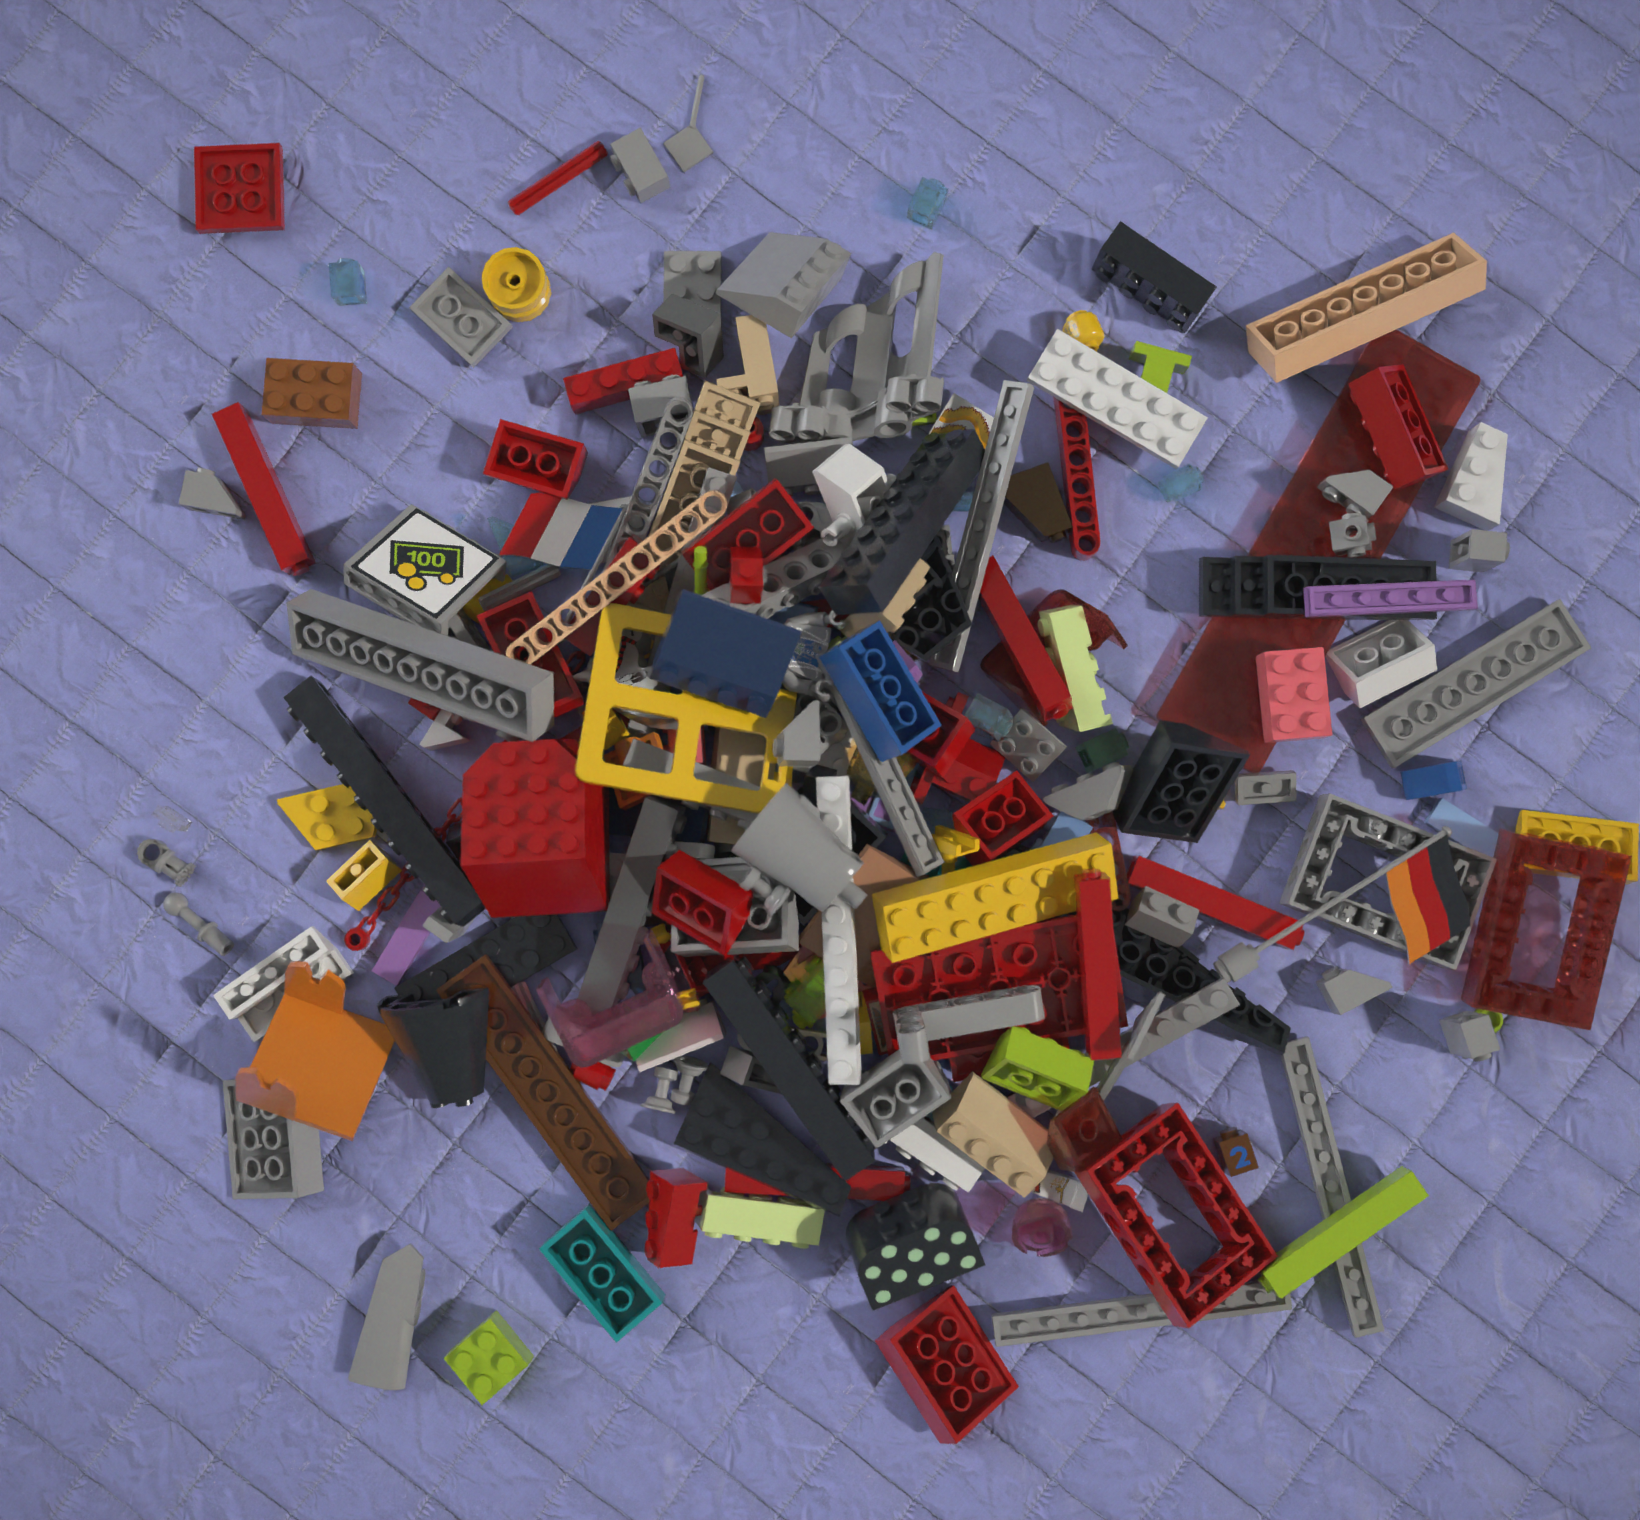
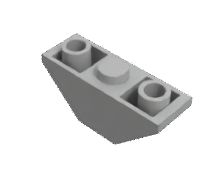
[1043,762,1133,820]

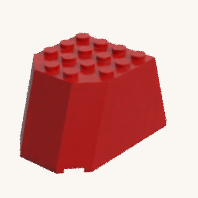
[461,739,610,918]

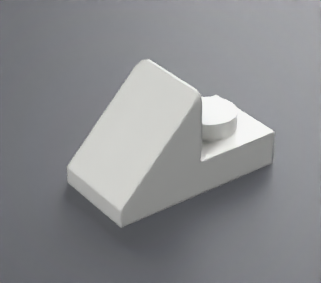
[419,709,470,751]

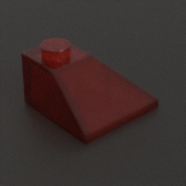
[1047,1087,1123,1173]

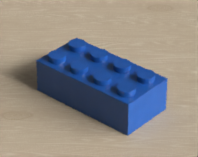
[819,620,942,762]

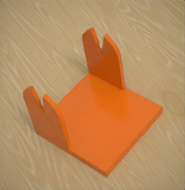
[235,961,395,1141]

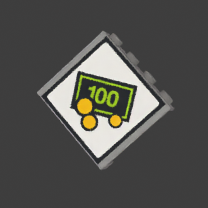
[343,504,507,636]

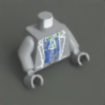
[782,610,846,702]

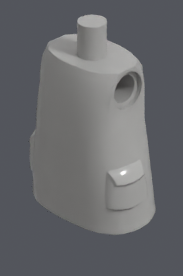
[731,783,867,912]

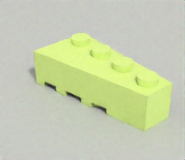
[1038,605,1113,732]
[695,1184,825,1249]

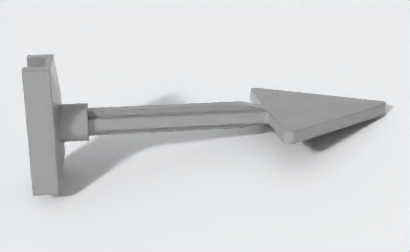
[1054,992,1165,1145]

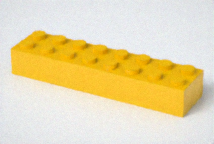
[872,832,1118,963]

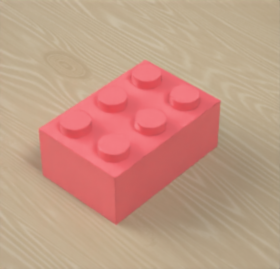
[1256,647,1333,743]

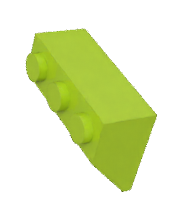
[981,1026,1094,1111]

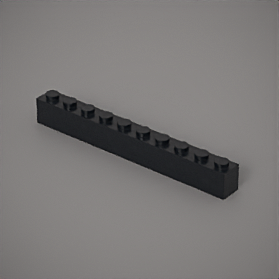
[283,676,486,927]

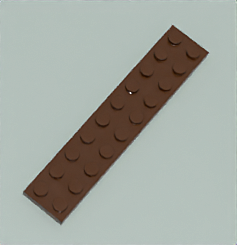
[436,954,650,1231]

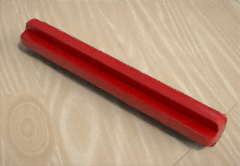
[508,141,607,215]

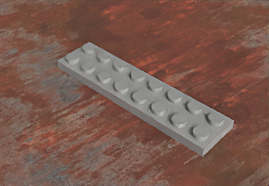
[1361,599,1591,769]

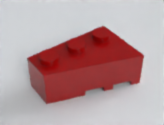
[644,1168,708,1268]

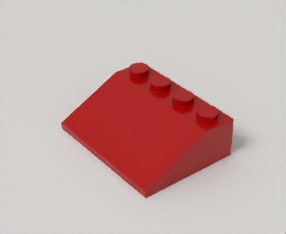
[875,1285,1019,1444]

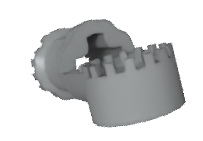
[137,839,196,887]

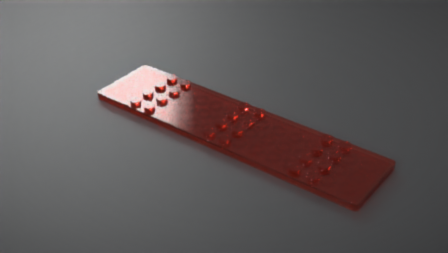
[1156,330,1481,773]

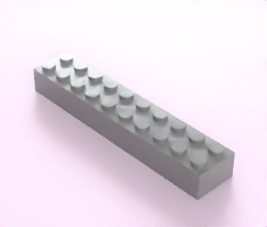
[286,589,554,742]

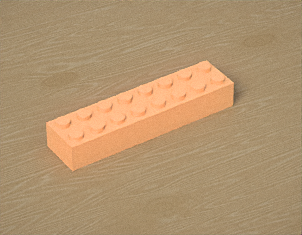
[1246,233,1487,383]

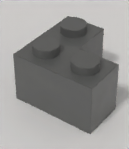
[652,294,724,378]

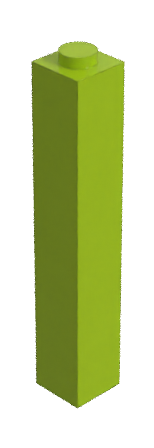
[1258,1166,1429,1299]

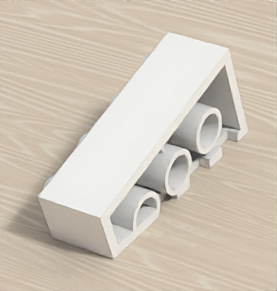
[885,1116,985,1193]

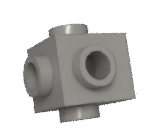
[1329,513,1377,557]

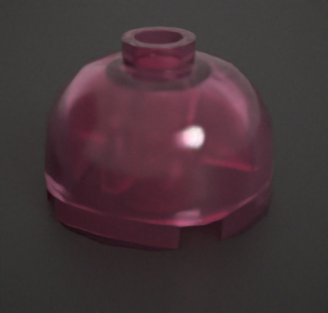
[1011,1198,1072,1257]

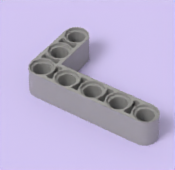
[893,985,1045,1064]

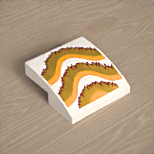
[929,393,994,449]

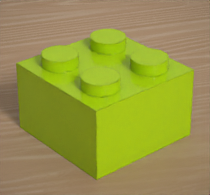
[443,1310,534,1405]

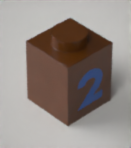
[1213,1127,1259,1177]

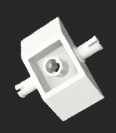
[812,443,896,548]

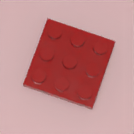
[194,143,285,234]

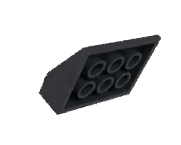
[1112,720,1250,843]

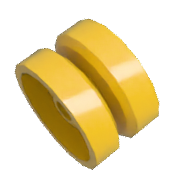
[482,247,551,322]

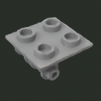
[989,707,1067,782]

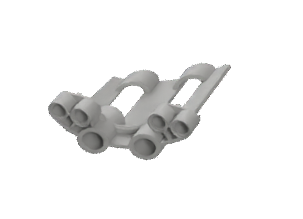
[769,252,944,444]

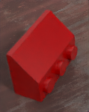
[483,419,588,500]
[952,770,1053,866]
[651,850,754,956]

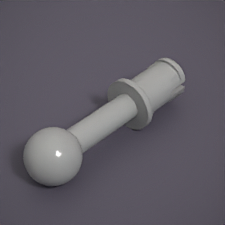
[163,893,234,956]

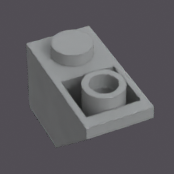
[1317,470,1393,519]

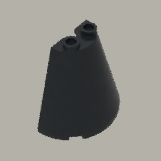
[377,987,489,1108]

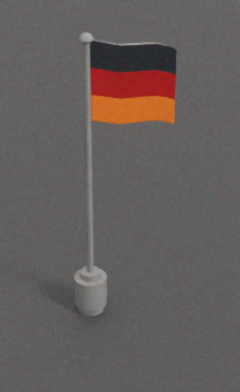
[1213,826,1470,983]

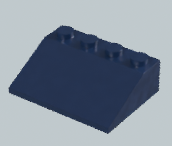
[649,589,801,718]

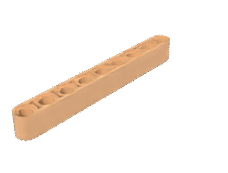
[506,490,728,665]

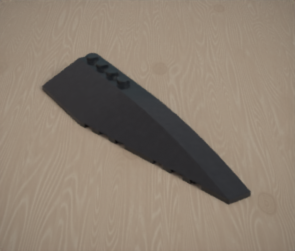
[1000,844,1291,1055]

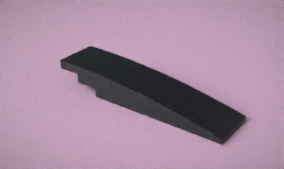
[1199,555,1437,620]

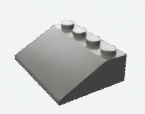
[716,232,851,338]
[671,857,799,957]
[223,1079,324,1200]

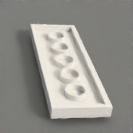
[1027,329,1208,469]

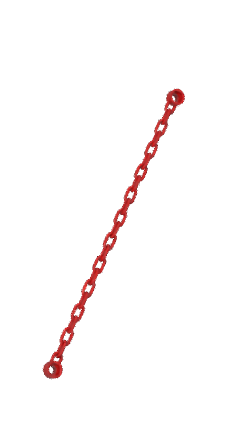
[344,650,586,951]

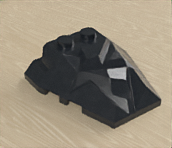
[849,535,972,662]

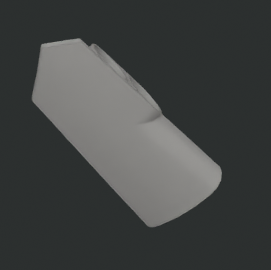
[348,1243,425,1390]

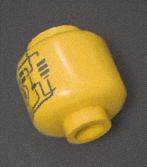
[1062,310,1105,351]

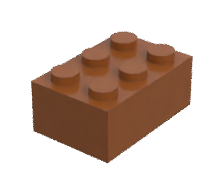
[261,358,362,429]

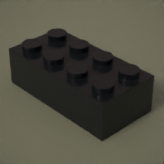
[1092,221,1217,333]

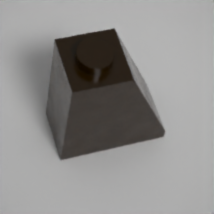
[1003,462,1072,543]

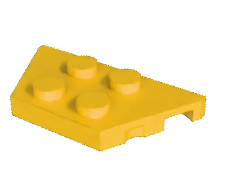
[277,784,377,850]

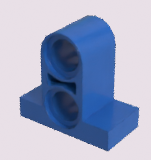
[1400,761,1467,800]

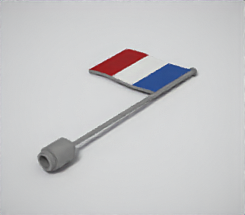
[496,493,628,742]

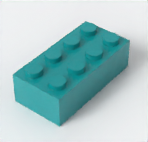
[539,1203,666,1343]

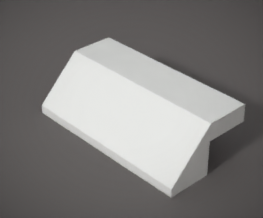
[213,926,354,1042]

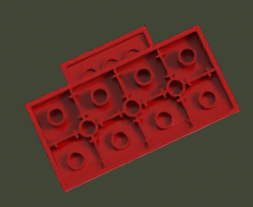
[870,914,1128,1082]

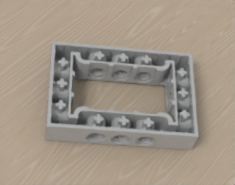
[1279,793,1497,970]

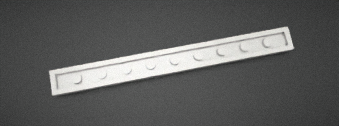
[816,776,862,1085]

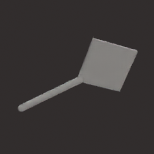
[663,74,713,172]

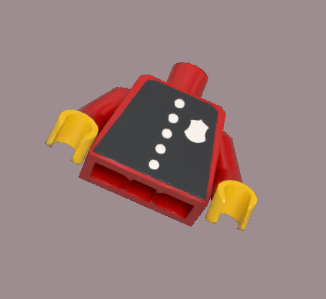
[649,923,709,1012]

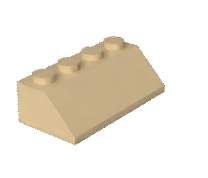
[932,1071,1060,1198]

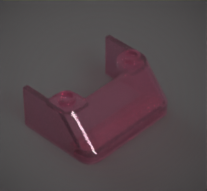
[536,928,684,1067]

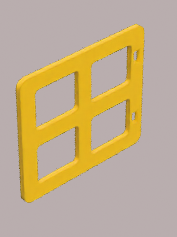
[575,603,797,814]

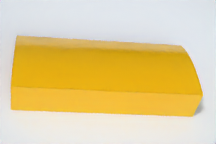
[1511,810,1639,885]

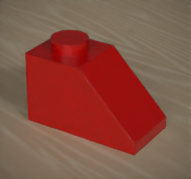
[730,547,763,604]

